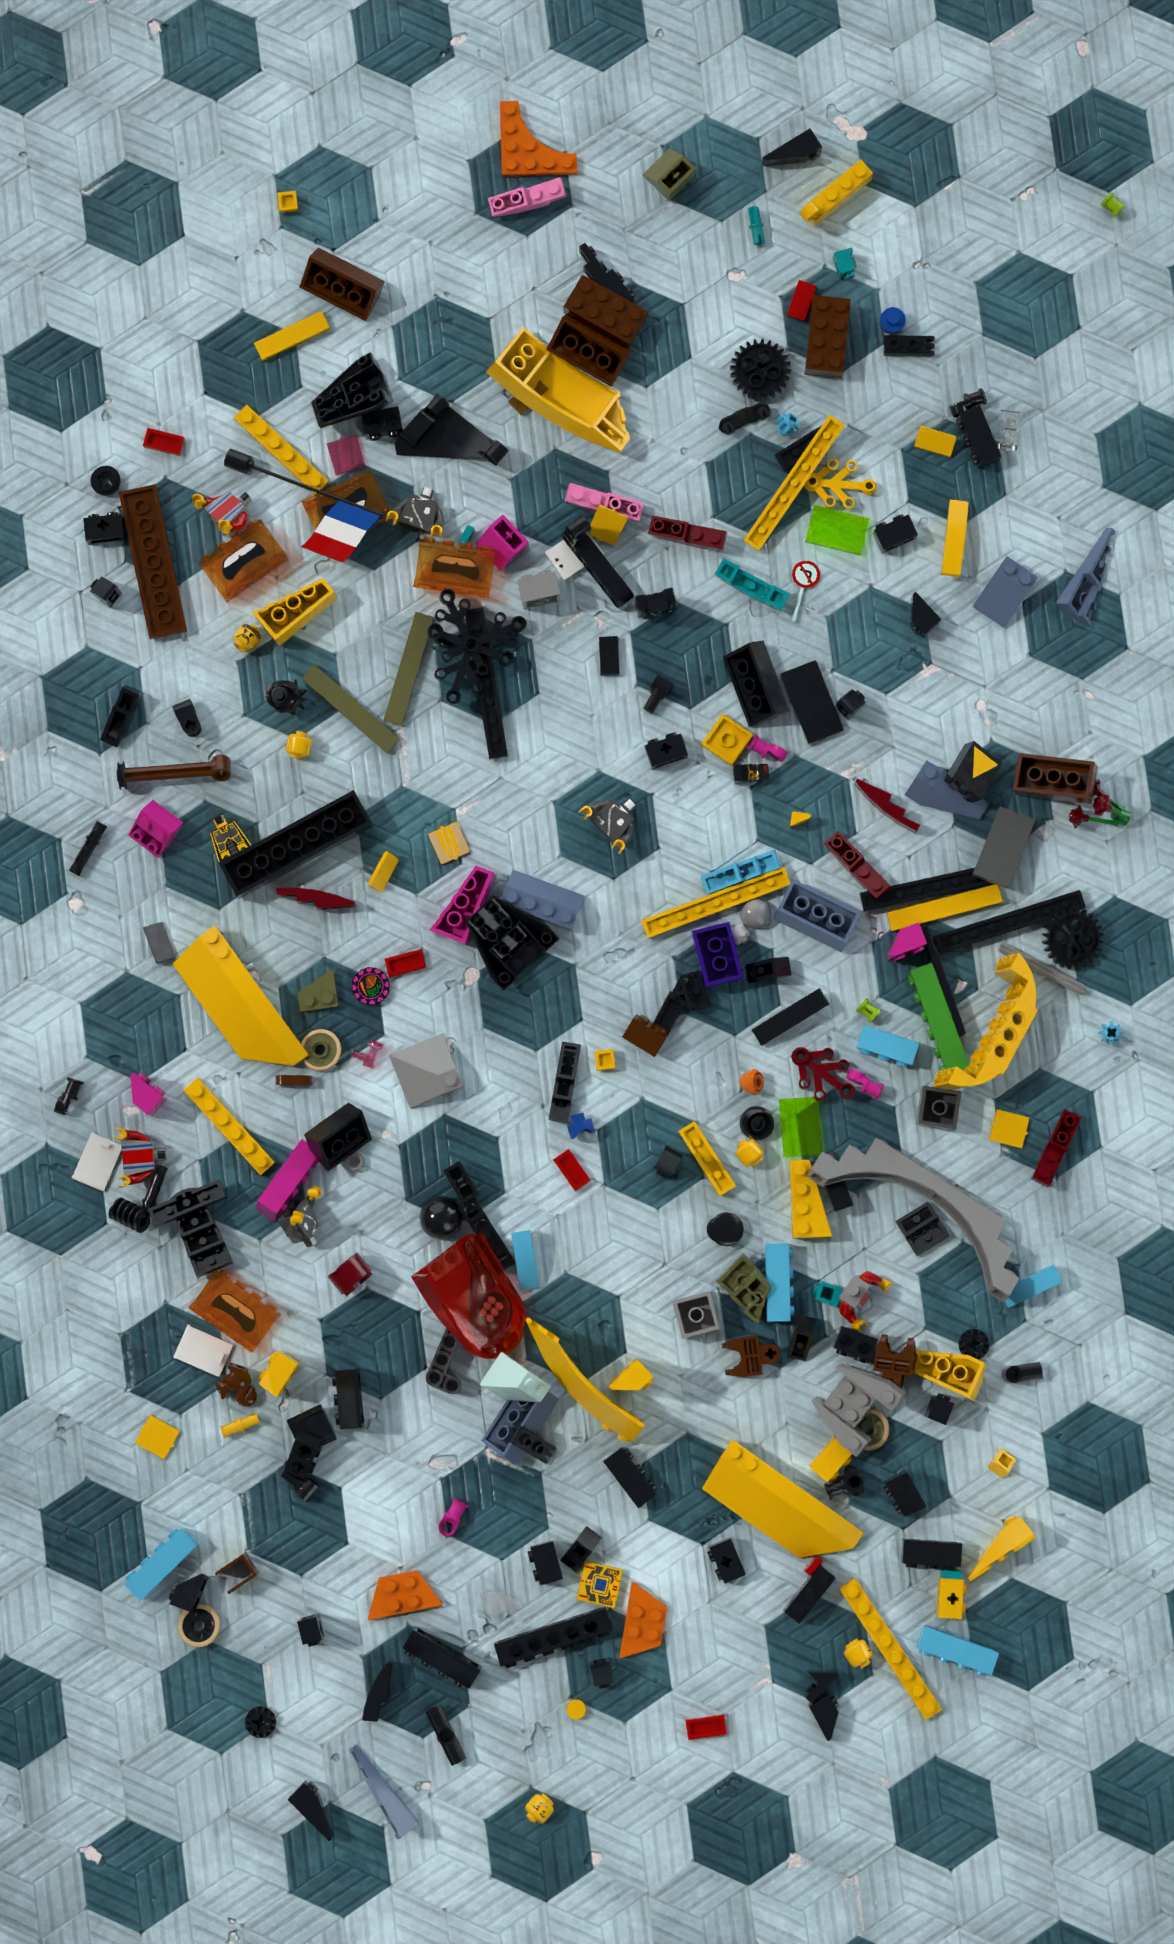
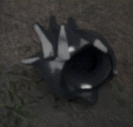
[265,680,307,715]

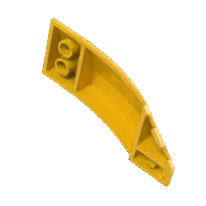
[486,326,630,453]
[173,926,309,1067]
[526,1317,645,1443]
[702,1440,864,1558]

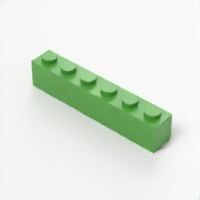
[907,963,969,1071]

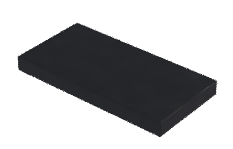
[780,660,844,745]

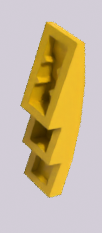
[941,499,969,577]

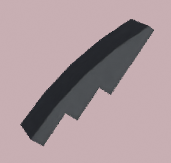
[752,988,830,1046]
[548,1041,581,1123]

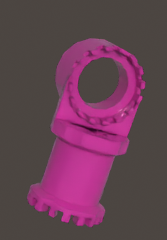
[747,734,788,762]
[846,1069,884,1100]
[439,1497,469,1536]

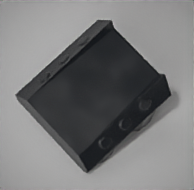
[287,1404,337,1449]

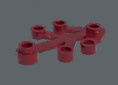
[791,1047,855,1102]

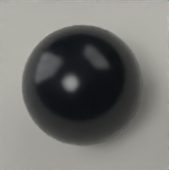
[419,1196,463,1239]

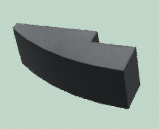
[100,685,143,747]
[814,1151,853,1212]
[362,1661,392,1722]

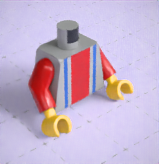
[192,492,252,538]
[113,1128,167,1188]
[839,1271,894,1333]

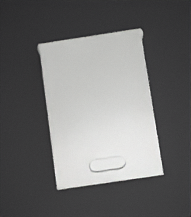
[545,535,604,580]
[72,1132,122,1192]
[173,1325,233,1377]

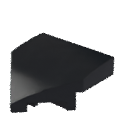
[669,970,711,1012]

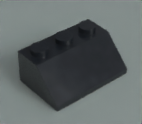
[304,1102,372,1172]
[332,1368,365,1429]

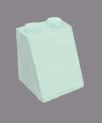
[480,1352,551,1402]

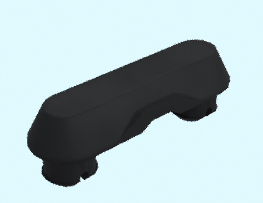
[719,403,770,435]

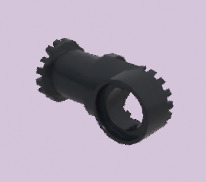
[949,388,987,417]
[54,1077,84,1115]

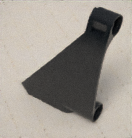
[394,394,508,466]

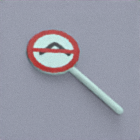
[792,561,820,622]

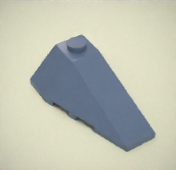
[905,760,989,820]

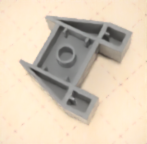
[812,1364,906,1457]

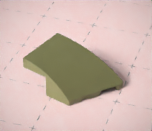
[716,1253,770,1324]

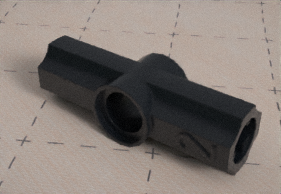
[425,1704,467,1766]

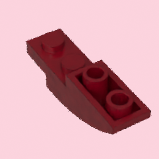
[648,515,727,551]
[824,831,891,900]
[1031,1109,1082,1188]

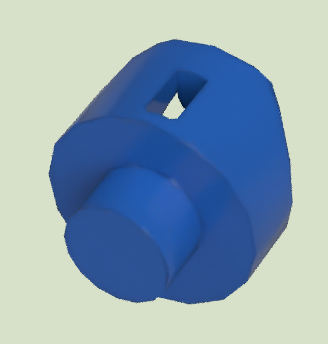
[879,307,906,334]
[567,1113,596,1139]

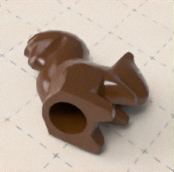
[216,1362,257,1407]

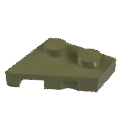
[298,970,339,1012]

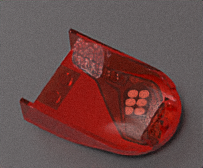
[411,1233,526,1359]

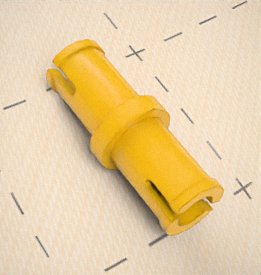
[220,1412,261,1438]

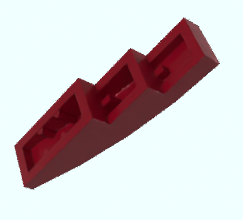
[854,779,920,834]
[276,888,356,910]

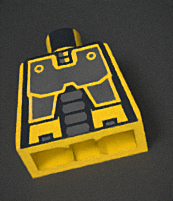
[210,815,251,863]

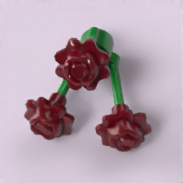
[1069,779,1131,828]

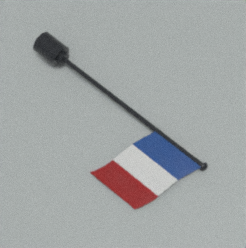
[224,448,385,563]

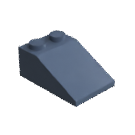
[972,556,1038,628]

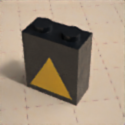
[944,741,1002,803]

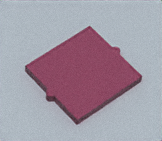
[327,435,366,475]

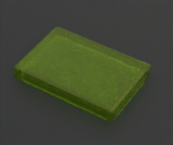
[805,505,869,556]
[779,1097,822,1157]

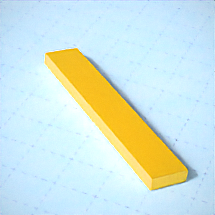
[887,884,1003,932]

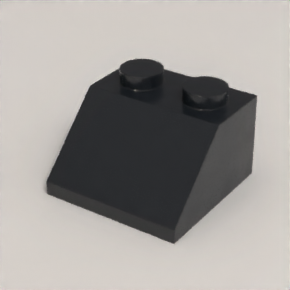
[883,1470,927,1517]

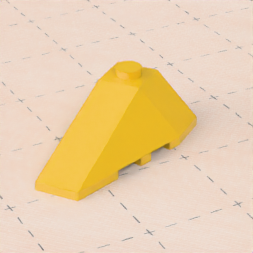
[915,1350,986,1401]
[966,1515,1036,1581]

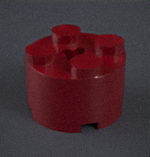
[328,1252,372,1297]

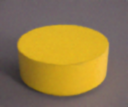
[566,1699,586,1720]

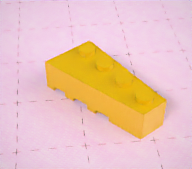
[252,578,338,646]
[789,1160,832,1238]

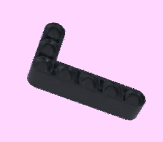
[562,515,634,609]

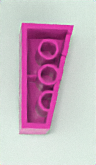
[430,866,497,946]
[256,1139,319,1222]

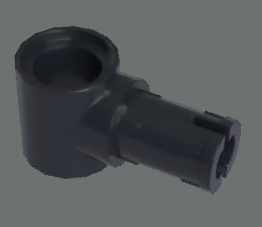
[643,675,674,714]
[281,1471,320,1502]

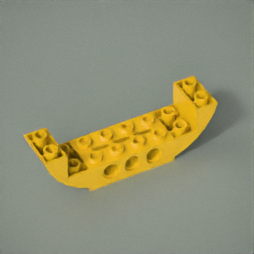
[933,952,1038,1090]

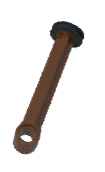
[116,755,231,790]

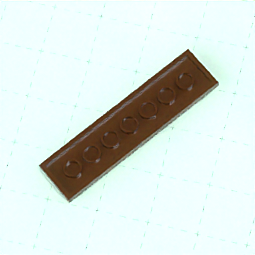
[119,484,187,640]

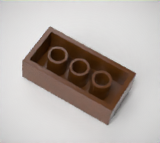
[563,275,648,348]
[804,295,851,379]
[1013,753,1098,804]

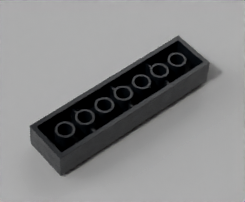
[219,790,373,899]

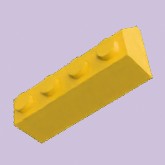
[608,1358,654,1390]

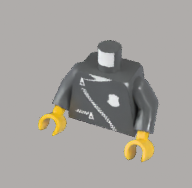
[385,487,444,539]
[578,798,636,854]
[278,1186,322,1247]

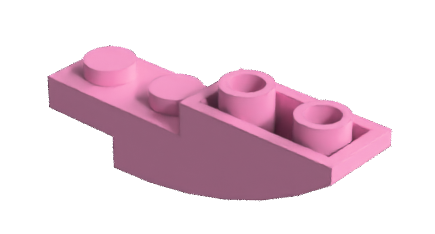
[488,177,567,217]
[564,483,644,522]

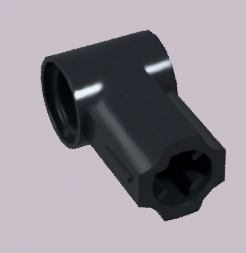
[1002,1362,1043,1383]

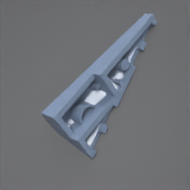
[1056,528,1115,626]
[349,1745,419,1840]

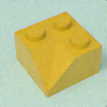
[259,1351,301,1397]

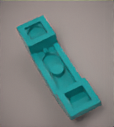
[714,558,790,611]

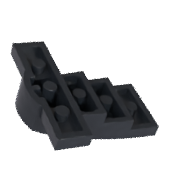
[148,1179,233,1278]

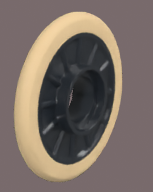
[178,1604,220,1647]

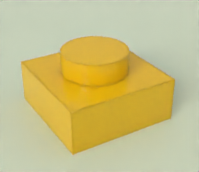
[277,191,298,213]
[594,1049,616,1071]

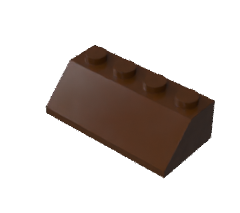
[299,247,385,321]
[546,313,633,387]

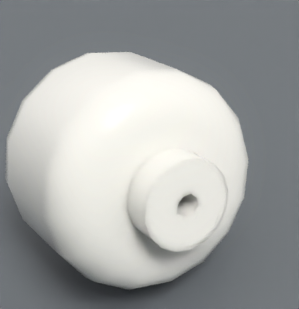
[731,924,750,945]

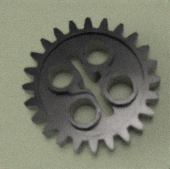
[730,339,791,401]
[1042,907,1104,969]

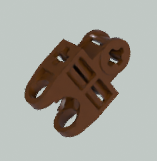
[873,1334,916,1389]
[722,1335,780,1377]

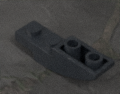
[579,243,635,303]

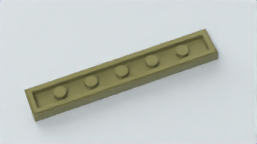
[384,612,434,726]
[301,665,400,754]

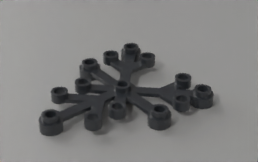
[427,589,527,706]

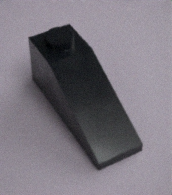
[762,128,822,166]
[654,1146,683,1179]
[287,1780,333,1841]

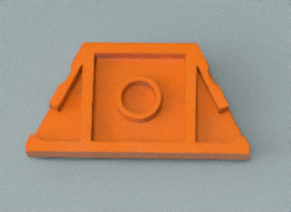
[368,1570,442,1620]
[619,1582,667,1658]

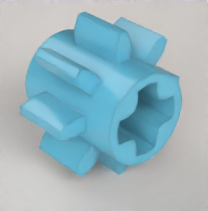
[776,412,800,437]
[1098,1021,1123,1045]

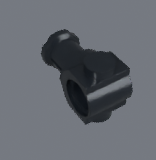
[824,1467,864,1500]

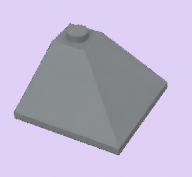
[389,1034,463,1108]

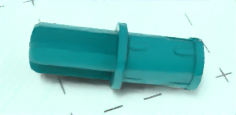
[748,206,765,245]

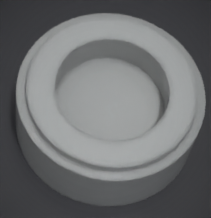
[345,1152,365,1172]

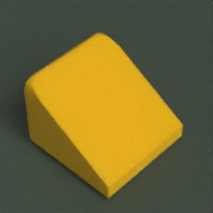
[789,811,811,828]
[988,1448,1017,1478]

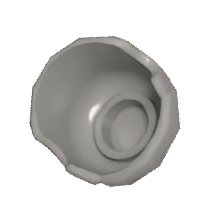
[740,899,771,929]

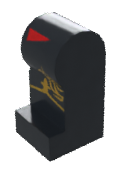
[733,764,769,784]

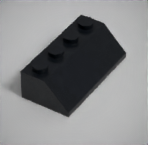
[723,640,790,727]
[403,1626,482,1689]

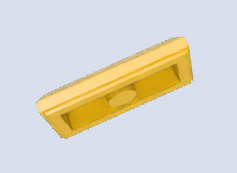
[914,426,957,457]
[368,851,399,892]

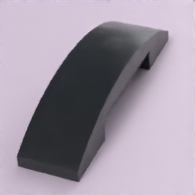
[459,1197,516,1273]

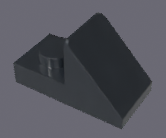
[805,1670,838,1703]

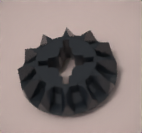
[90,466,121,496]
[958,1329,990,1359]
[245,1706,276,1738]

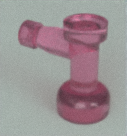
[351,1039,384,1069]

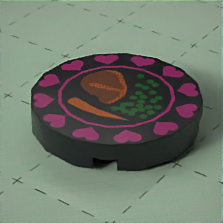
[352,967,390,1006]

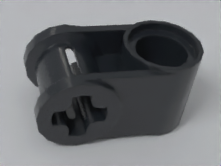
[172,698,202,737]

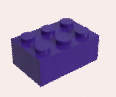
[691,922,743,989]

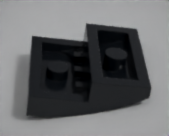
[895,1201,949,1256]

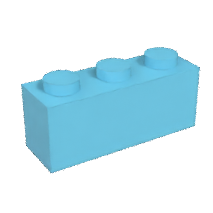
[856,1025,919,1068]

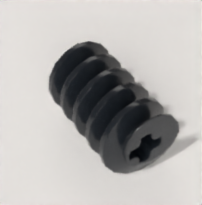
[108,1197,150,1233]

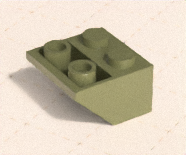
[643,149,696,201]

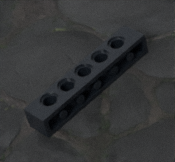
[494,1606,613,1668]

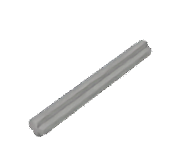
[998,943,1086,995]

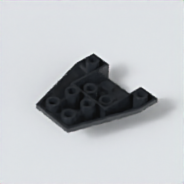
[311,352,393,428]
[465,895,560,991]

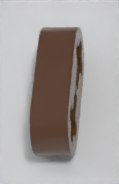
[275,1075,312,1086]

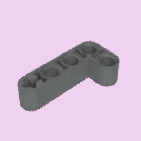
[426,1316,466,1394]

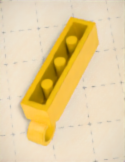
[799,160,873,227]

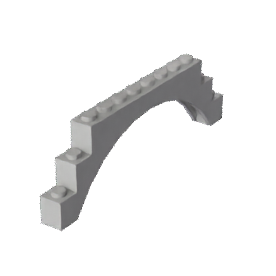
[806,1138,1019,1302]

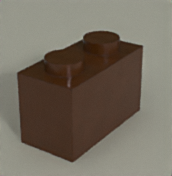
[622,1014,669,1057]

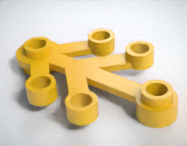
[804,458,877,510]

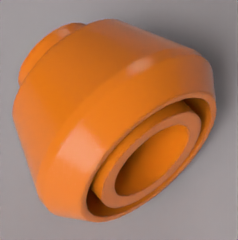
[739,1069,764,1095]

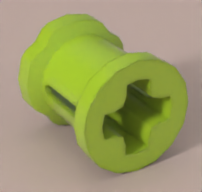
[1100,192,1126,218]
[856,998,881,1023]

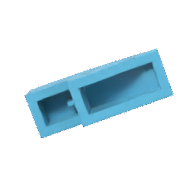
[511,1230,540,1290]
[1005,1264,1062,1308]

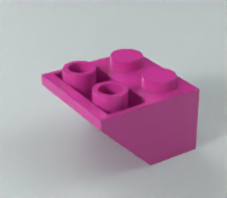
[475,515,529,572]
[128,800,183,858]
[887,922,927,962]
[131,1073,167,1117]

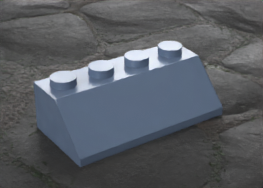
[501,870,585,932]
[773,879,861,953]
[481,1392,559,1465]

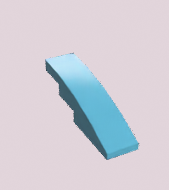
[701,850,782,895]

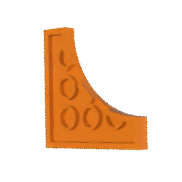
[500,101,577,177]

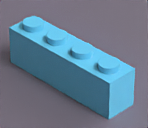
[765,1243,794,1322]
[124,1528,199,1601]
[916,1625,999,1677]

